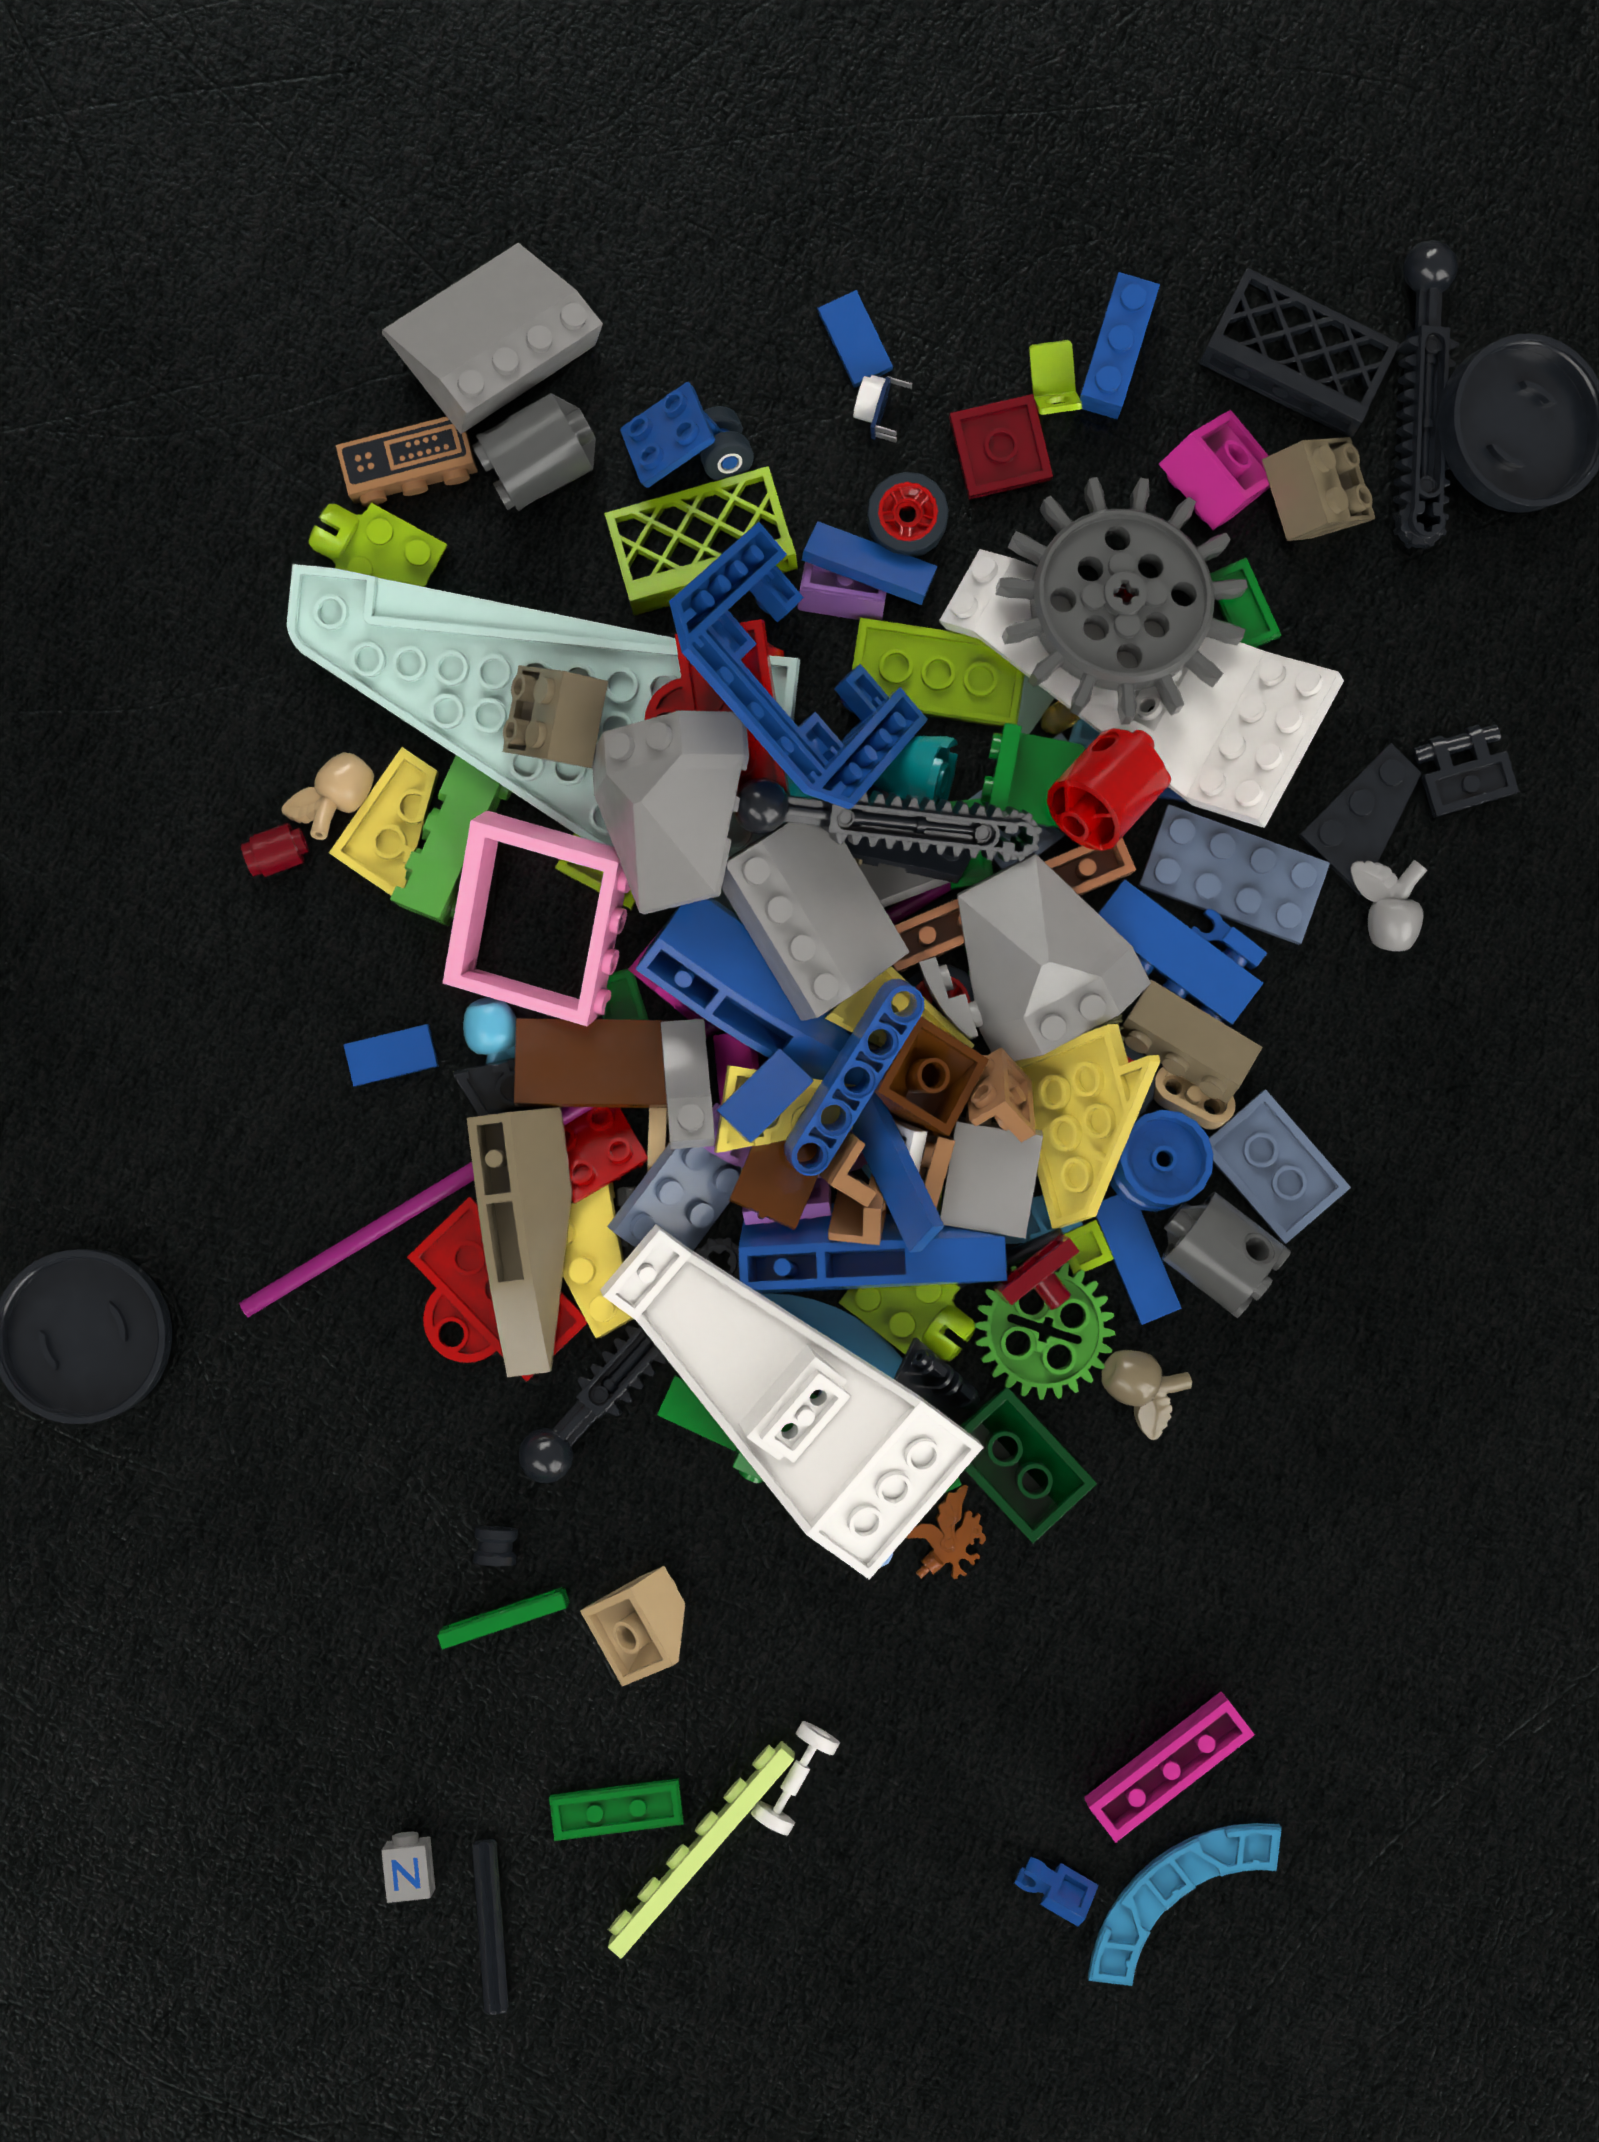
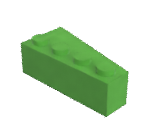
[390,755,512,926]

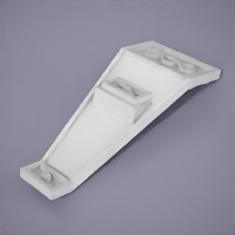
[939,549,1344,828]
[600,1224,983,1580]

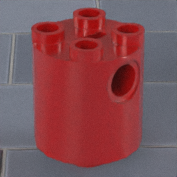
[1047,728,1171,851]

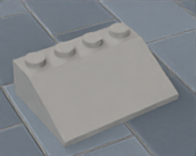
[382,243,603,434]
[722,822,910,1021]

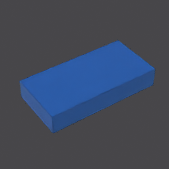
[818,290,893,388]
[344,1024,439,1087]

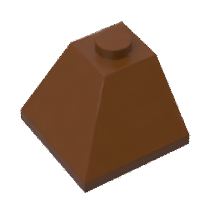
[874,1016,989,1136]

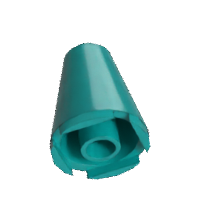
[873,736,958,807]

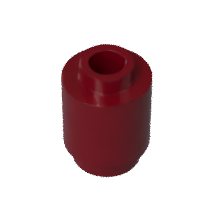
[241,823,309,877]

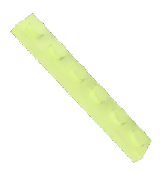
[608,1741,795,1959]

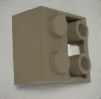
[1262,437,1375,541]
[502,665,608,768]

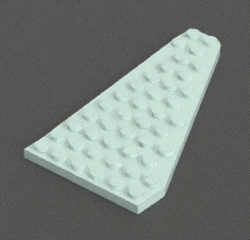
[287,564,800,916]

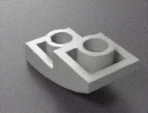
[918,957,983,1040]

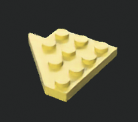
[1015,1024,1160,1229]

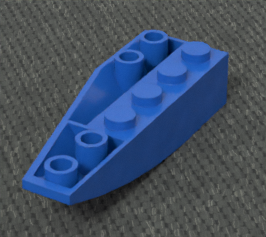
[635,898,863,1085]
[739,1203,1008,1294]

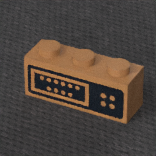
[336,417,478,507]

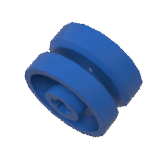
[1110,1110,1214,1212]

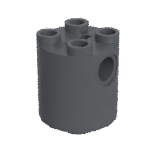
[472,393,596,511]
[1161,1192,1291,1318]

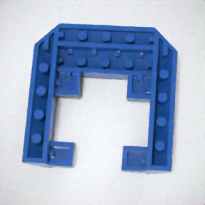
[669,522,928,809]

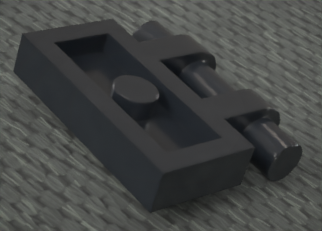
[1413,724,1519,818]

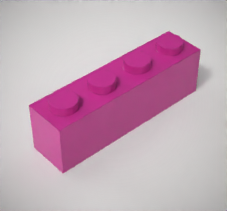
[1084,1692,1255,1843]

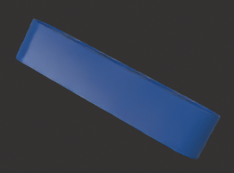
[784,979,924,1176]

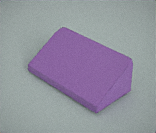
[798,562,887,621]

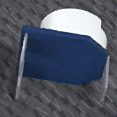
[853,375,912,443]

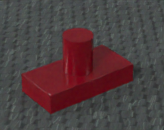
[993,1234,1080,1310]

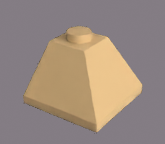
[580,1566,685,1686]

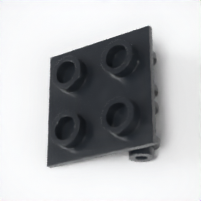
[894,1338,980,1421]

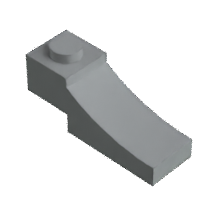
[661,1019,715,1149]

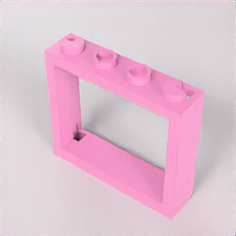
[443,811,630,1026]

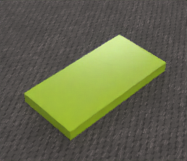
[852,618,1025,728]

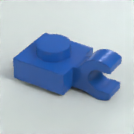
[1192,909,1267,970]
[1015,1857,1098,1927]

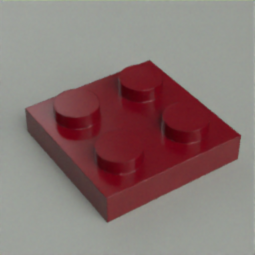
[949,394,1053,500]

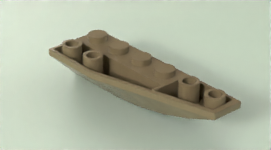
[467,1107,572,1377]

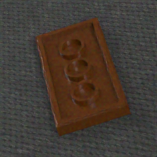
[514,1018,678,1108]

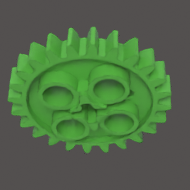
[974,1262,1115,1400]

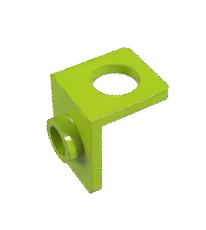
[1029,340,1082,415]

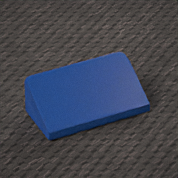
[716,1048,814,1143]

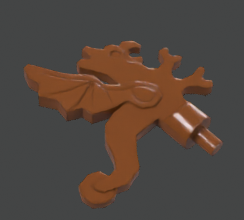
[906,1484,986,1579]

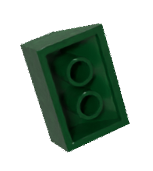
[959,1387,1097,1543]

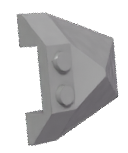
[592,711,749,914]
[957,853,1151,1061]

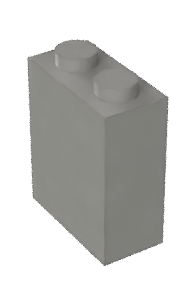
[940,1111,1043,1239]

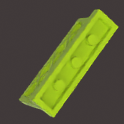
[605,466,798,616]

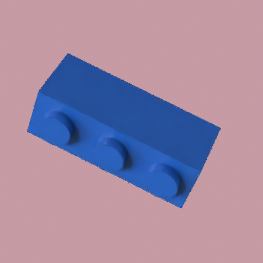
[1080,272,1160,419]

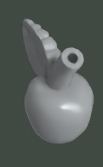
[1351,860,1427,951]

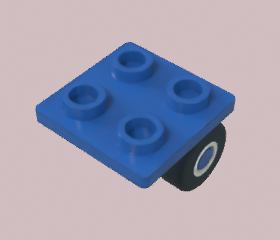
[620,382,754,488]

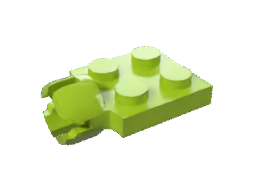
[309,503,447,587]
[839,1284,976,1361]

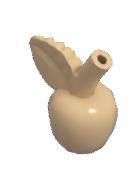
[282,752,374,840]

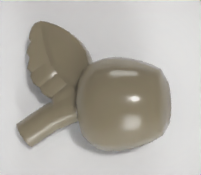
[1102,1350,1192,1440]

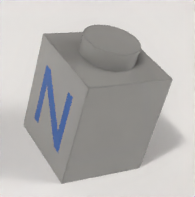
[381,1832,436,1903]

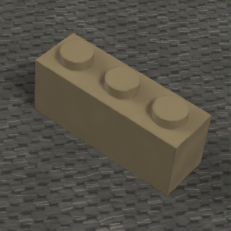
[1120,980,1263,1104]

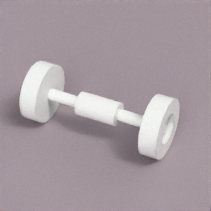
[751,1721,840,1836]

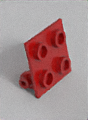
[564,1107,648,1204]

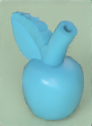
[463,997,516,1064]

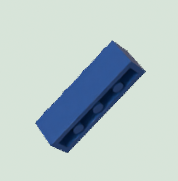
[1098,879,1263,1026]

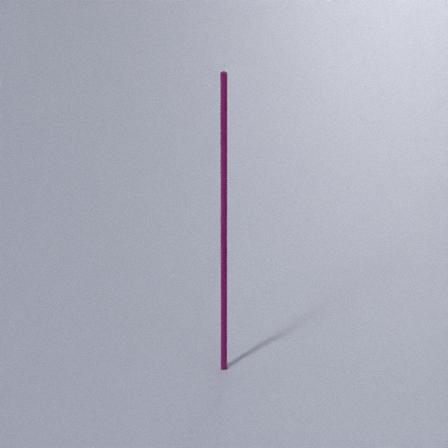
[239,883,951,1317]

